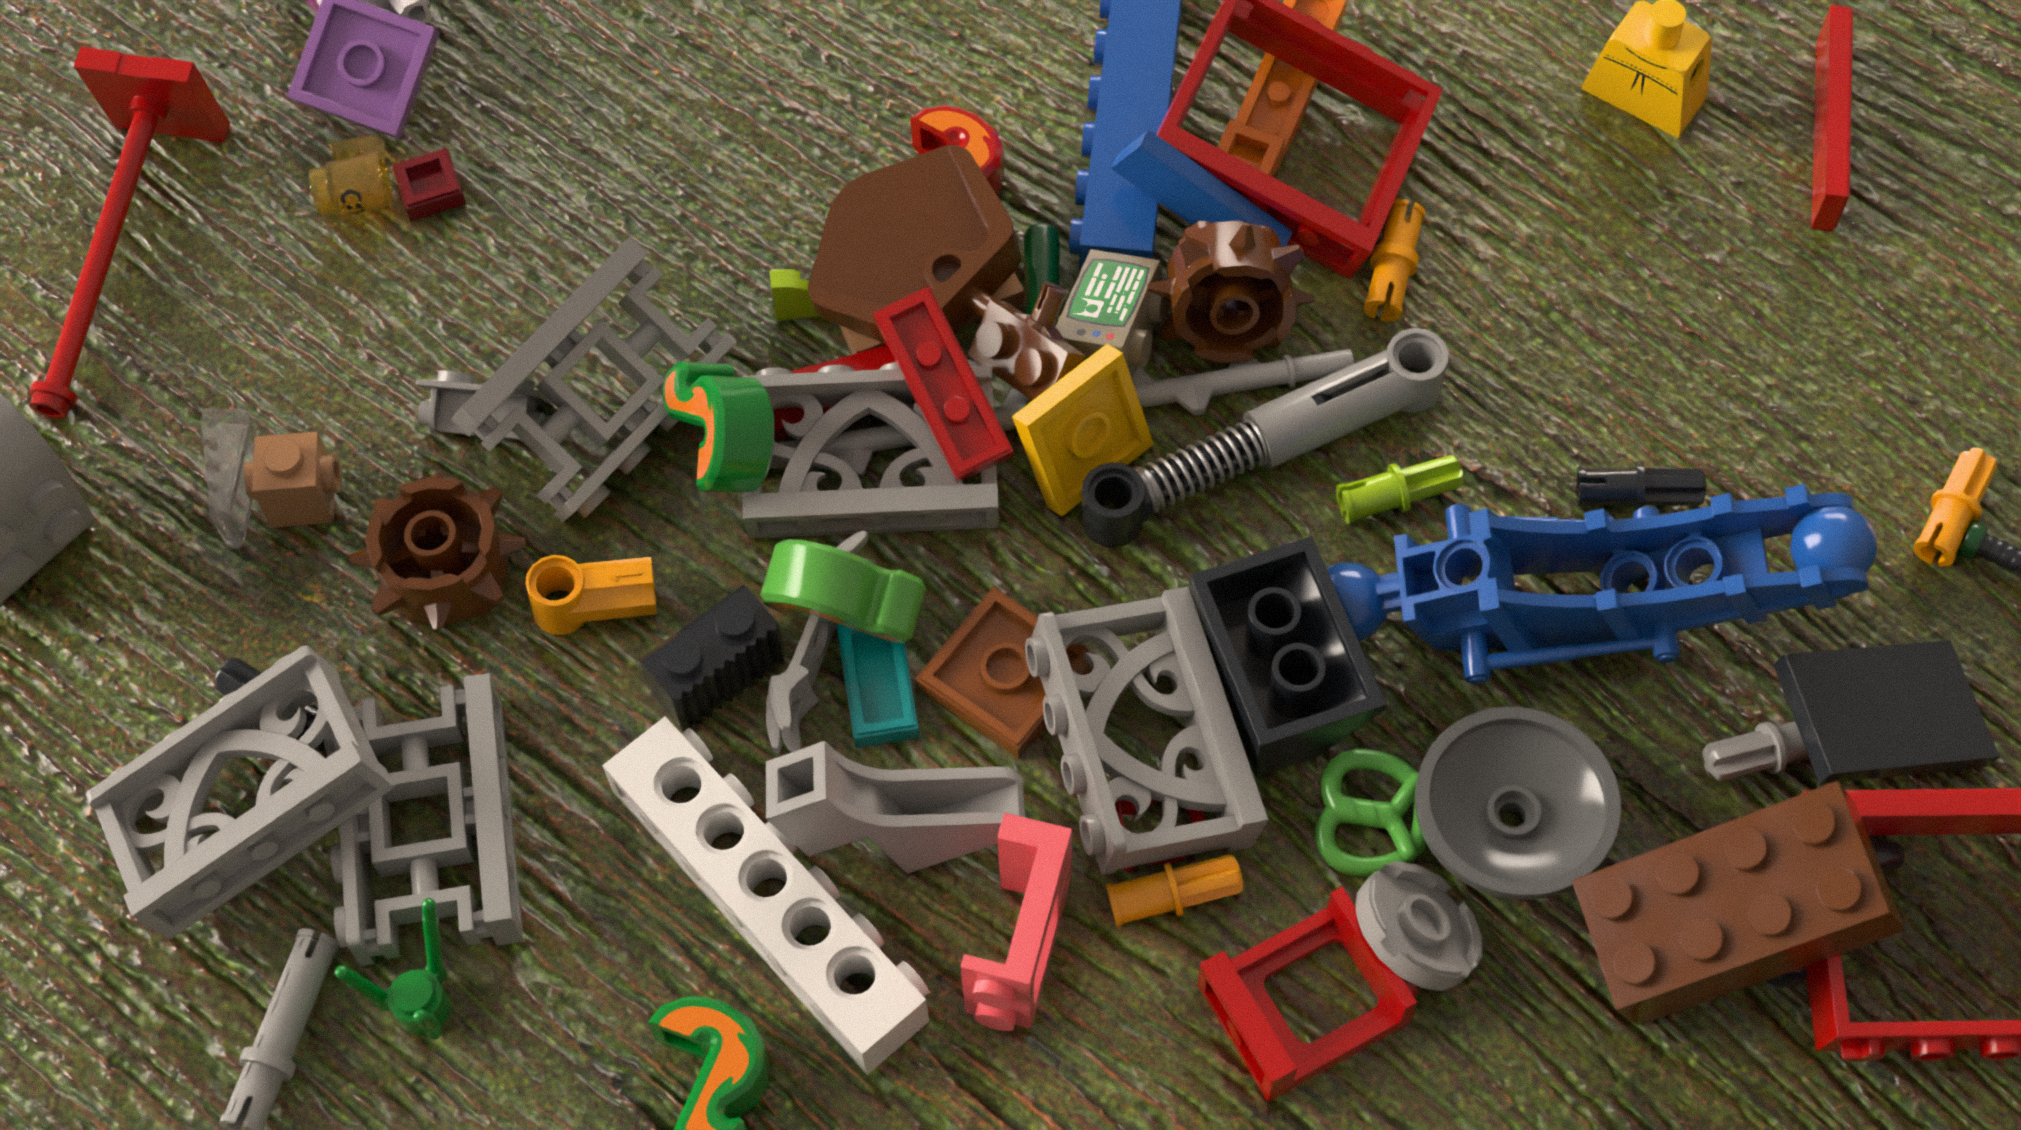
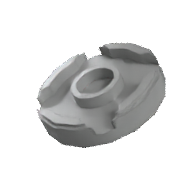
[1355,861,1482,991]

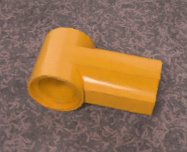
[525,555,657,635]

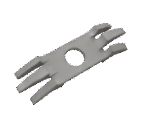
[766,531,876,753]

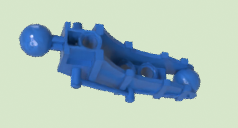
[1326,484,1877,685]

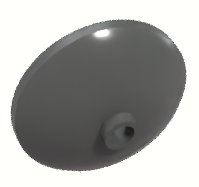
[1415,706,1621,900]

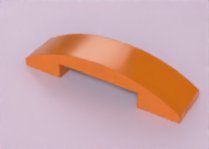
[1217,0,1349,177]

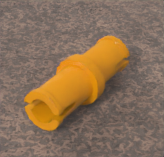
[1363,199,1426,322]

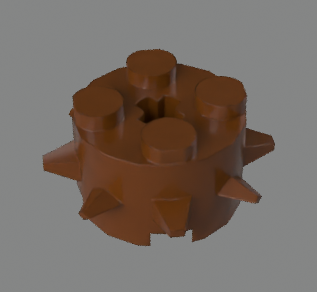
[1147,220,1314,363]
[349,473,526,630]

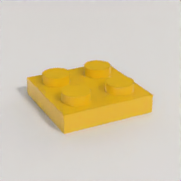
[1012,344,1154,517]

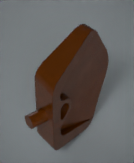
[808,145,1021,344]

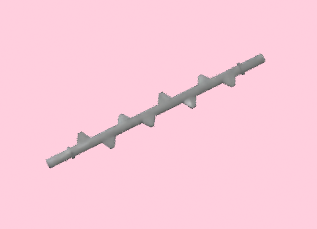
[769,349,1354,478]

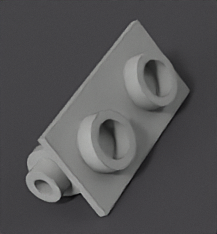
[416,371,552,442]

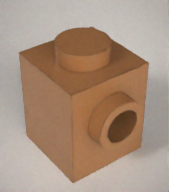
[244,431,341,528]

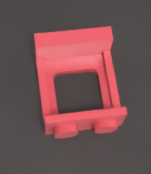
[960,813,1072,1031]

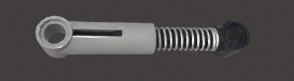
[1082,328,1449,548]

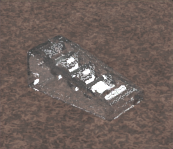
[201,408,262,549]

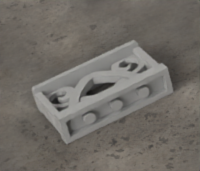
[742,360,999,539]
[1025,587,1268,875]
[86,646,395,939]

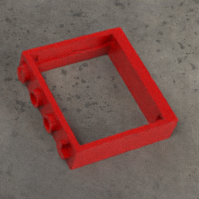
[1156,0,1443,279]
[1800,788,2021,1062]

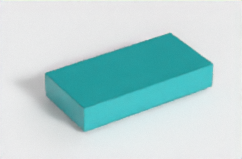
[836,623,920,748]

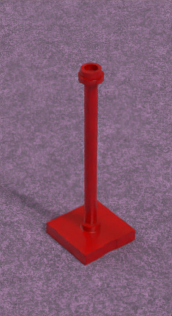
[29,46,230,419]

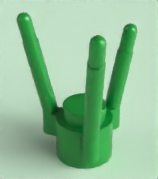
[335,898,450,1040]

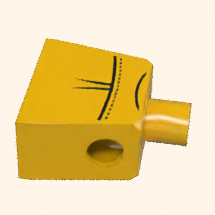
[1581,0,1712,138]

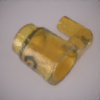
[309,135,393,217]

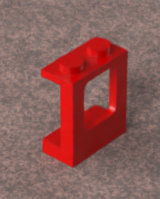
[1197,886,1418,1102]

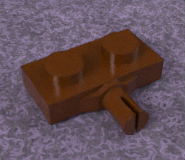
[968,282,1085,401]

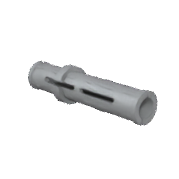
[219,928,340,1130]

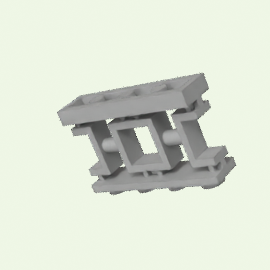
[451,236,737,523]
[324,673,524,966]

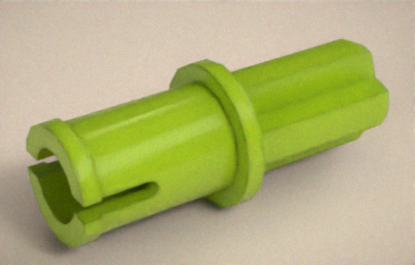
[1335,455,1464,524]

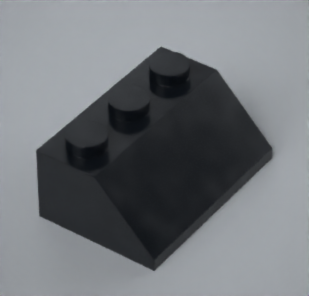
[1189,536,1386,777]

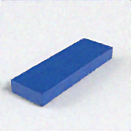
[1111,130,1292,247]

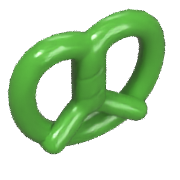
[1315,749,1427,877]

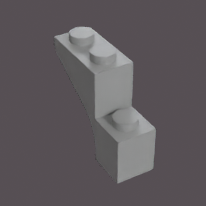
[766,741,1025,874]

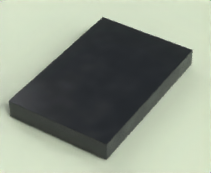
[1774,640,1999,784]

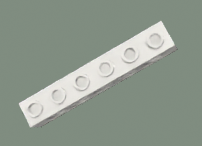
[602,716,929,1075]

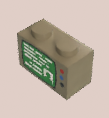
[1056,249,1170,379]

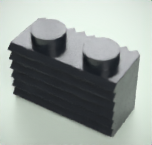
[638,585,785,731]

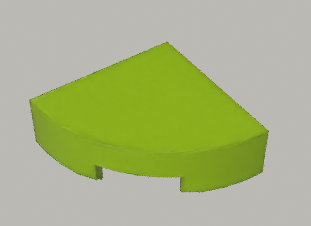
[769,269,820,321]

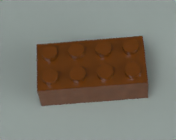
[1572,781,1906,1025]

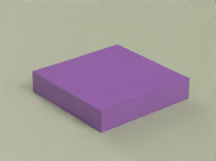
[287,0,440,140]

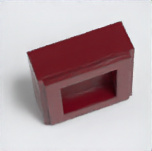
[391,148,467,221]

